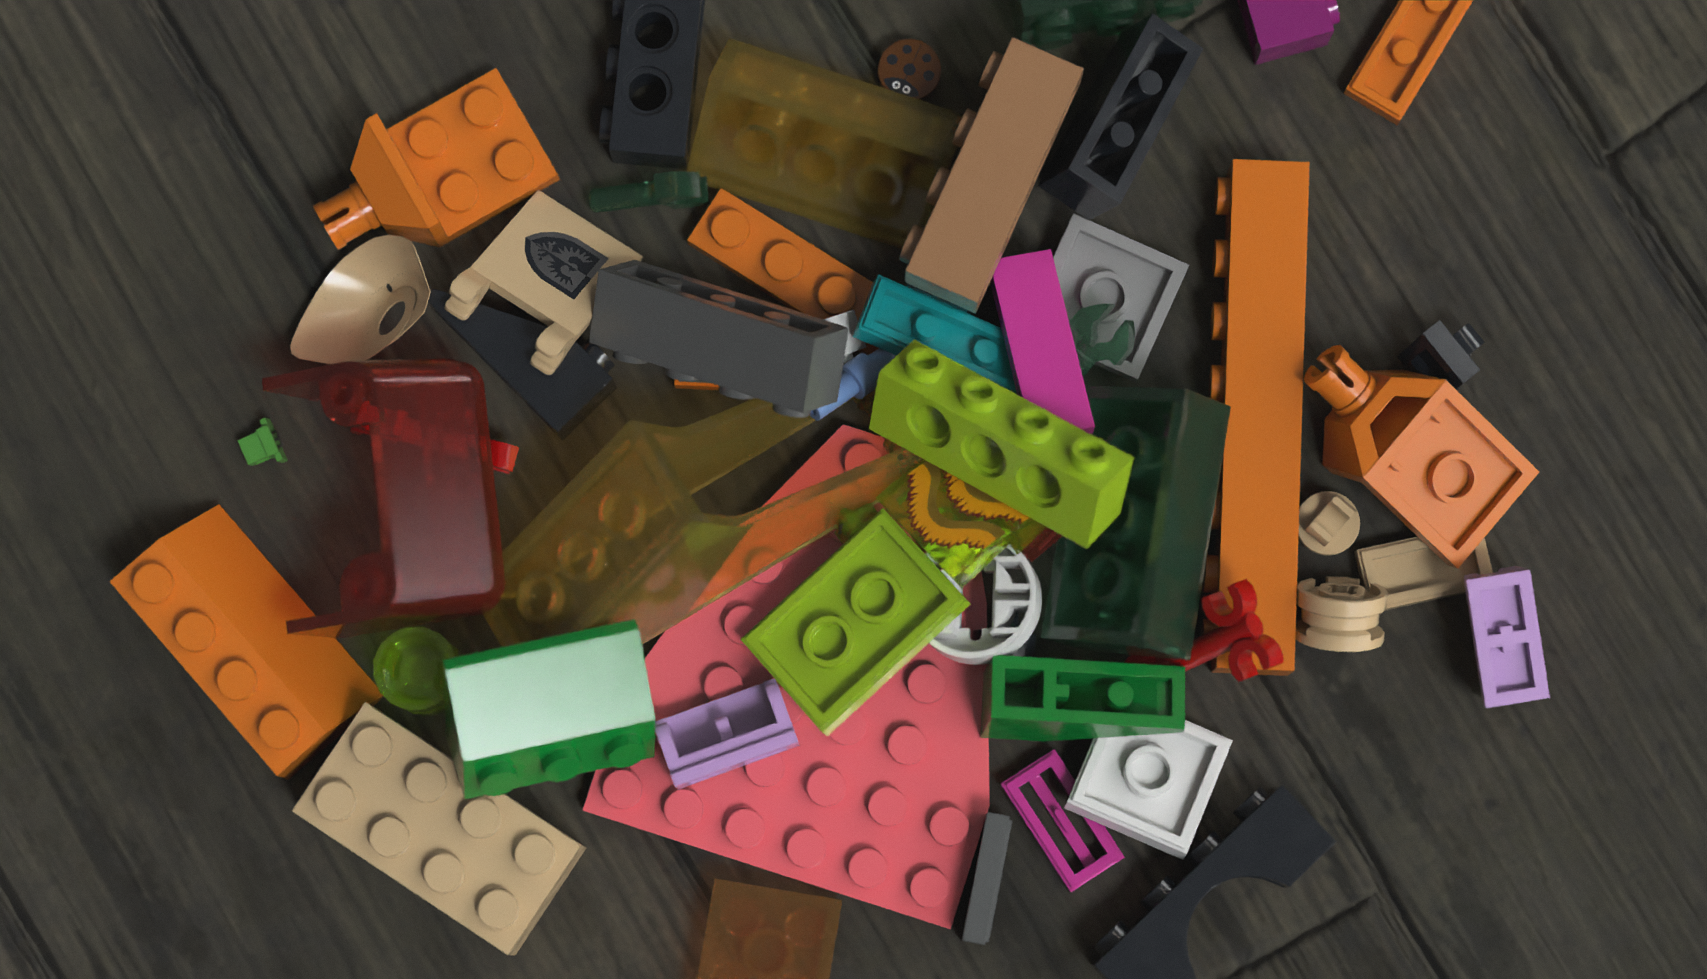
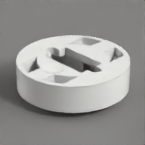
[926,537,1042,665]

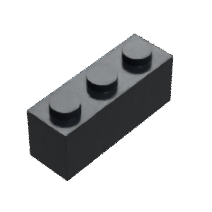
[1038,13,1203,220]

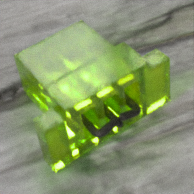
[834,502,878,545]

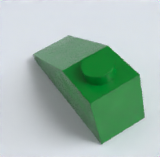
[980,655,1185,741]

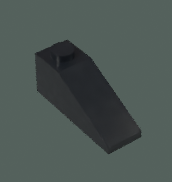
[428,288,617,441]

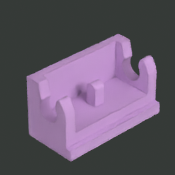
[1464,566,1550,708]
[655,678,800,790]

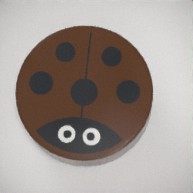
[878,39,941,105]

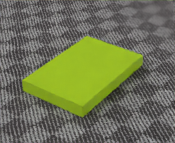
[740,508,971,736]

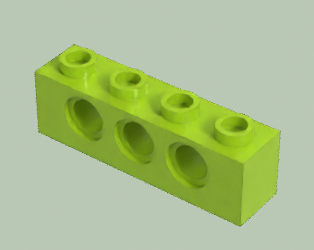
[869,339,1134,549]

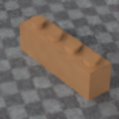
[899,37,1084,314]

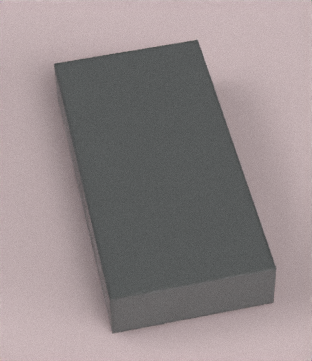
[961,812,1012,945]

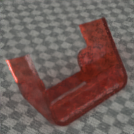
[262,358,505,638]

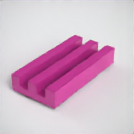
[1000,749,1125,893]

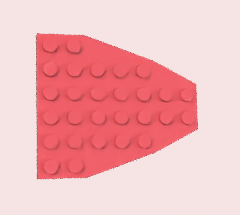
[583,424,990,929]

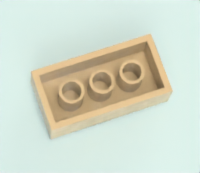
[292,702,586,955]

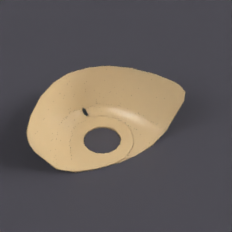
[290,234,431,366]

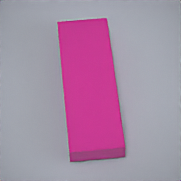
[990,249,1095,434]

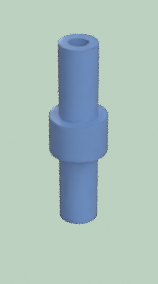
[810,348,896,421]

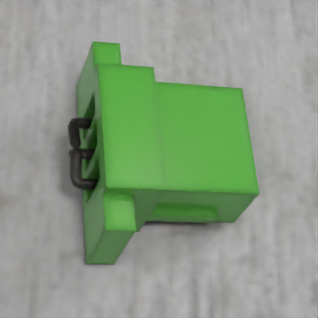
[238,418,288,466]

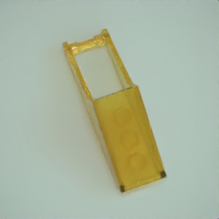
[468,354,926,647]

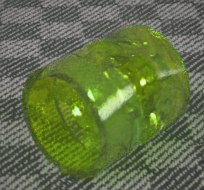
[373,627,462,716]

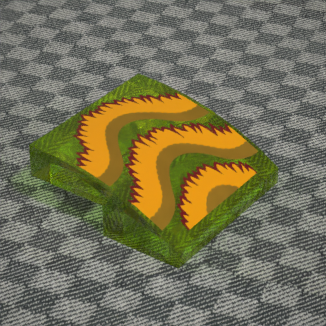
[876,460,1047,589]

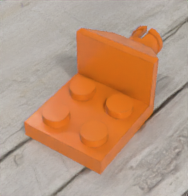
[313,68,560,250]
[1304,345,1539,569]

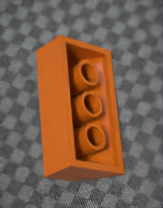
[109,504,385,780]

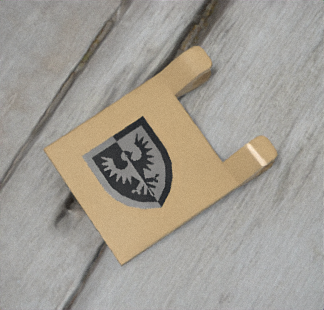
[444,190,643,375]

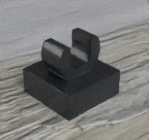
[1397,320,1485,390]

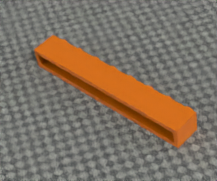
[1201,159,1310,676]

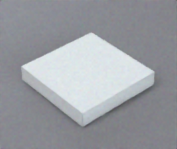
[1064,720,1233,860]

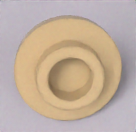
[1298,491,1360,556]

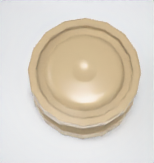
[1295,576,1388,652]

